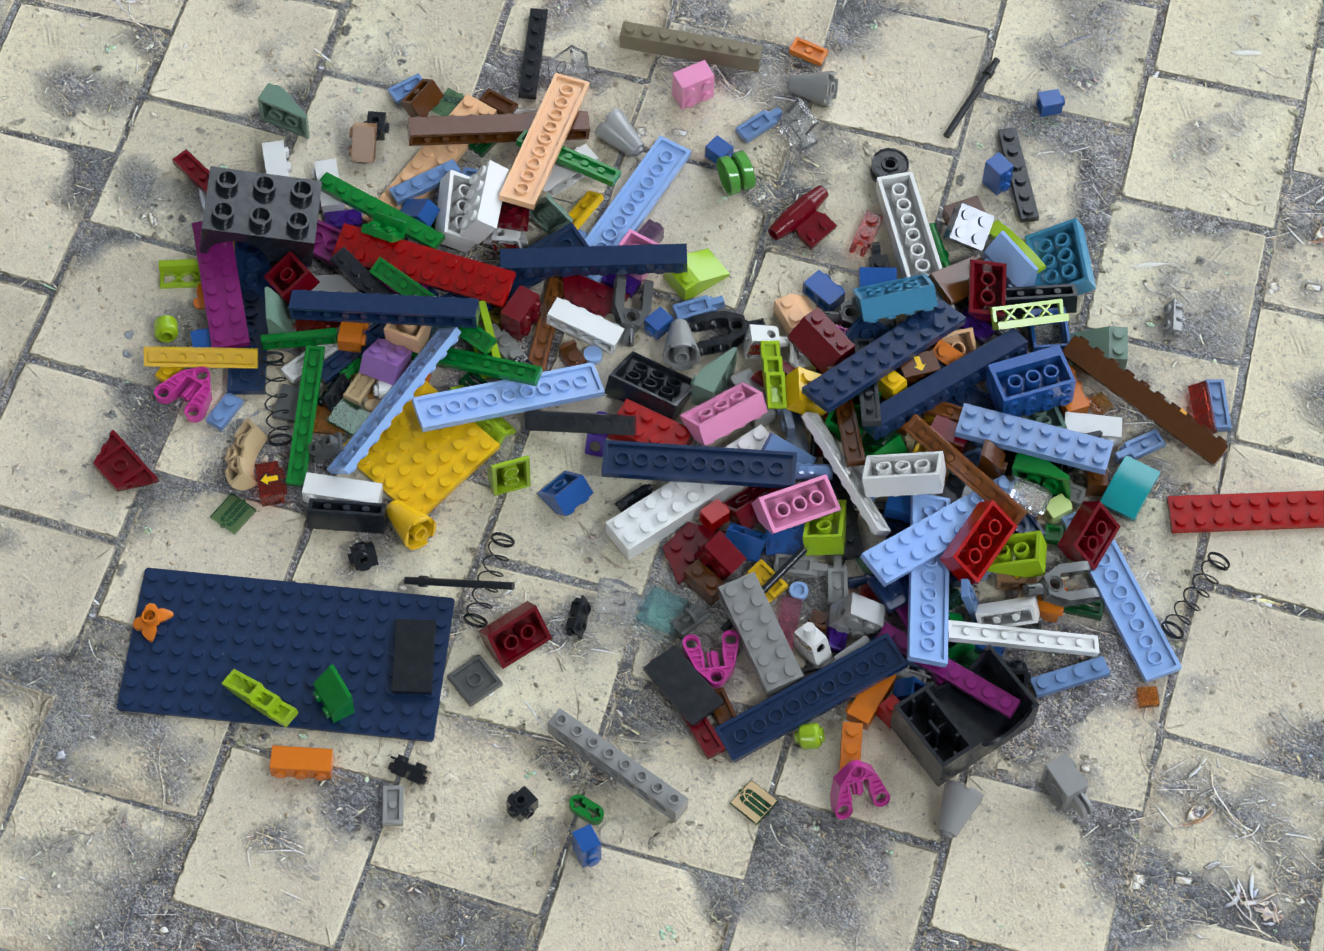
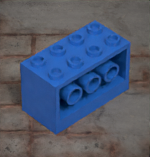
[985,345,1076,417]

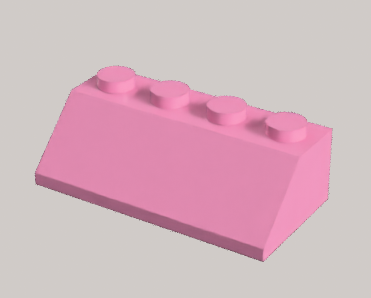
[680,382,768,446]
[752,474,841,534]

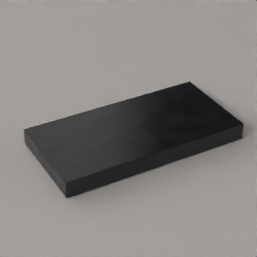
[392,619,436,695]
[643,645,724,727]

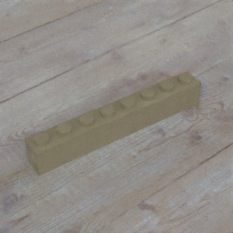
[620,21,763,72]

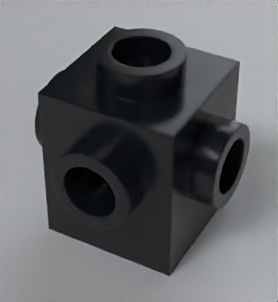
[363,111,390,141]
[347,541,379,571]
[1005,660,1031,689]
[506,786,539,822]

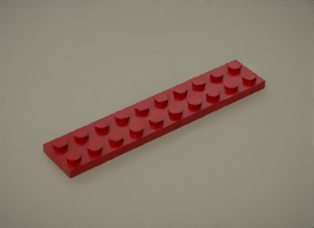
[331,223,516,308]
[1167,490,1324,533]

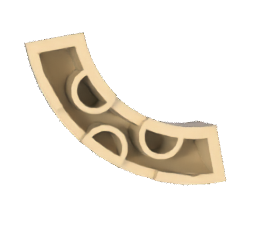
[225,418,268,490]

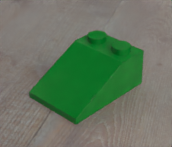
[1012,453,1071,500]

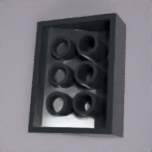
[605,351,693,420]

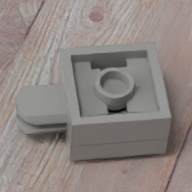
[828,592,891,639]
[1040,753,1094,818]

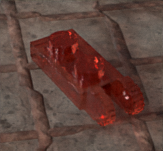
[849,210,883,257]

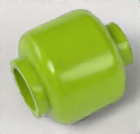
[154,315,179,343]
[795,723,825,750]

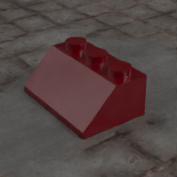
[968,259,1007,323]
[787,307,855,374]
[722,486,782,529]
[1057,501,1121,571]
[478,601,552,669]

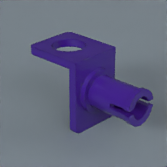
[585,411,608,457]

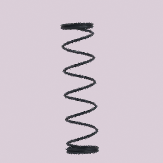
[260,351,292,446]
[463,532,515,628]
[1161,552,1230,639]

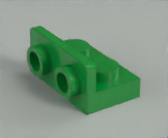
[361,212,407,243]

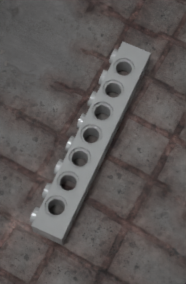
[547,708,688,823]

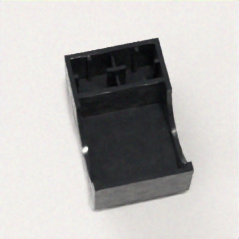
[200,166,322,267]
[890,644,1040,787]

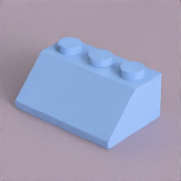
[983,231,1038,288]

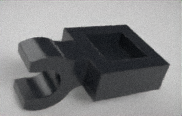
[868,242,890,268]

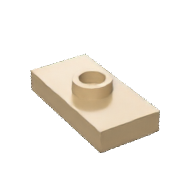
[343,372,378,406]

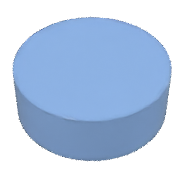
[584,346,602,365]
[789,581,808,602]

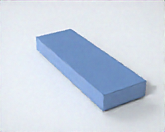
[1204,379,1231,432]
[762,432,817,464]
[961,579,980,623]

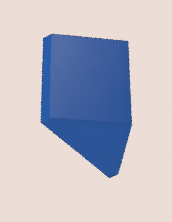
[858,267,897,287]

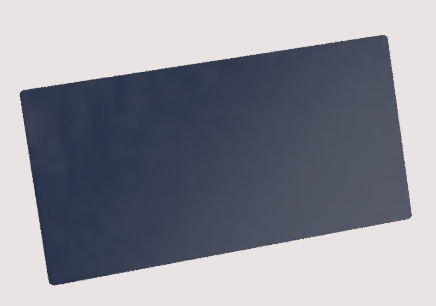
[117,568,455,742]

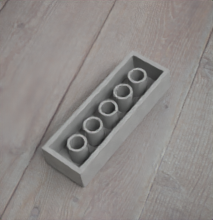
[718,572,804,698]

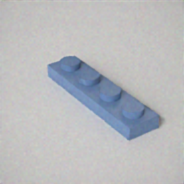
[389,159,462,206]
[1029,656,1110,699]

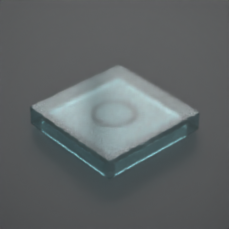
[637,586,689,635]

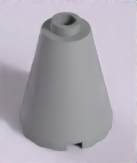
[787,71,838,107]
[594,108,644,157]
[663,319,700,371]
[938,780,984,839]

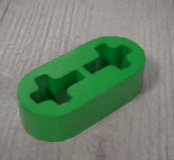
[569,794,604,825]

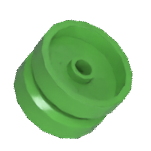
[716,150,756,196]

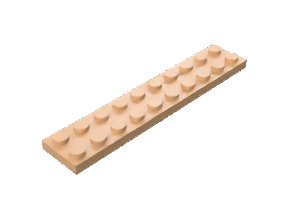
[499,73,590,210]
[362,94,497,224]

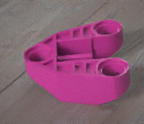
[154,367,212,423]
[682,630,739,688]
[830,760,890,820]

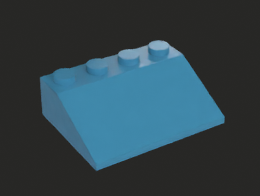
[1025,218,1096,295]
[853,273,938,323]

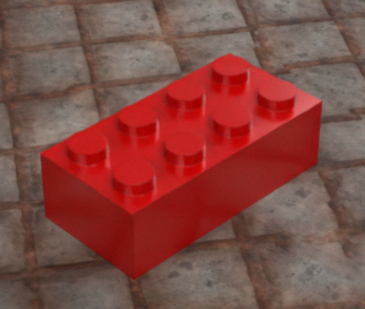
[608,399,693,445]
[939,499,1017,585]

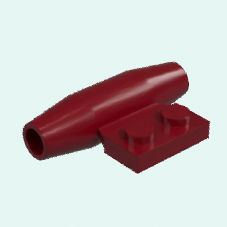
[768,185,837,250]

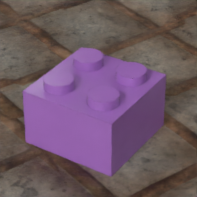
[359,338,413,385]

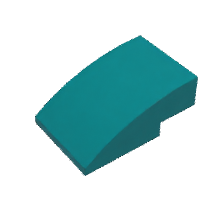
[1100,455,1161,522]

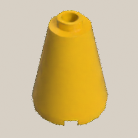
[387,500,437,550]

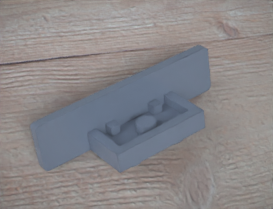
[776,409,809,453]

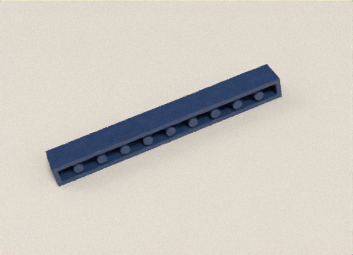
[500,243,688,278]
[289,290,480,328]
[863,328,1028,441]

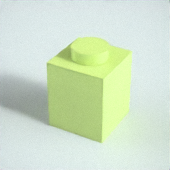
[1040,493,1073,525]

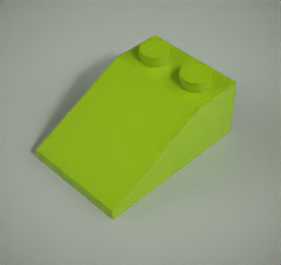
[663,248,730,301]
[487,455,531,496]
[803,500,847,556]
[987,530,1047,578]

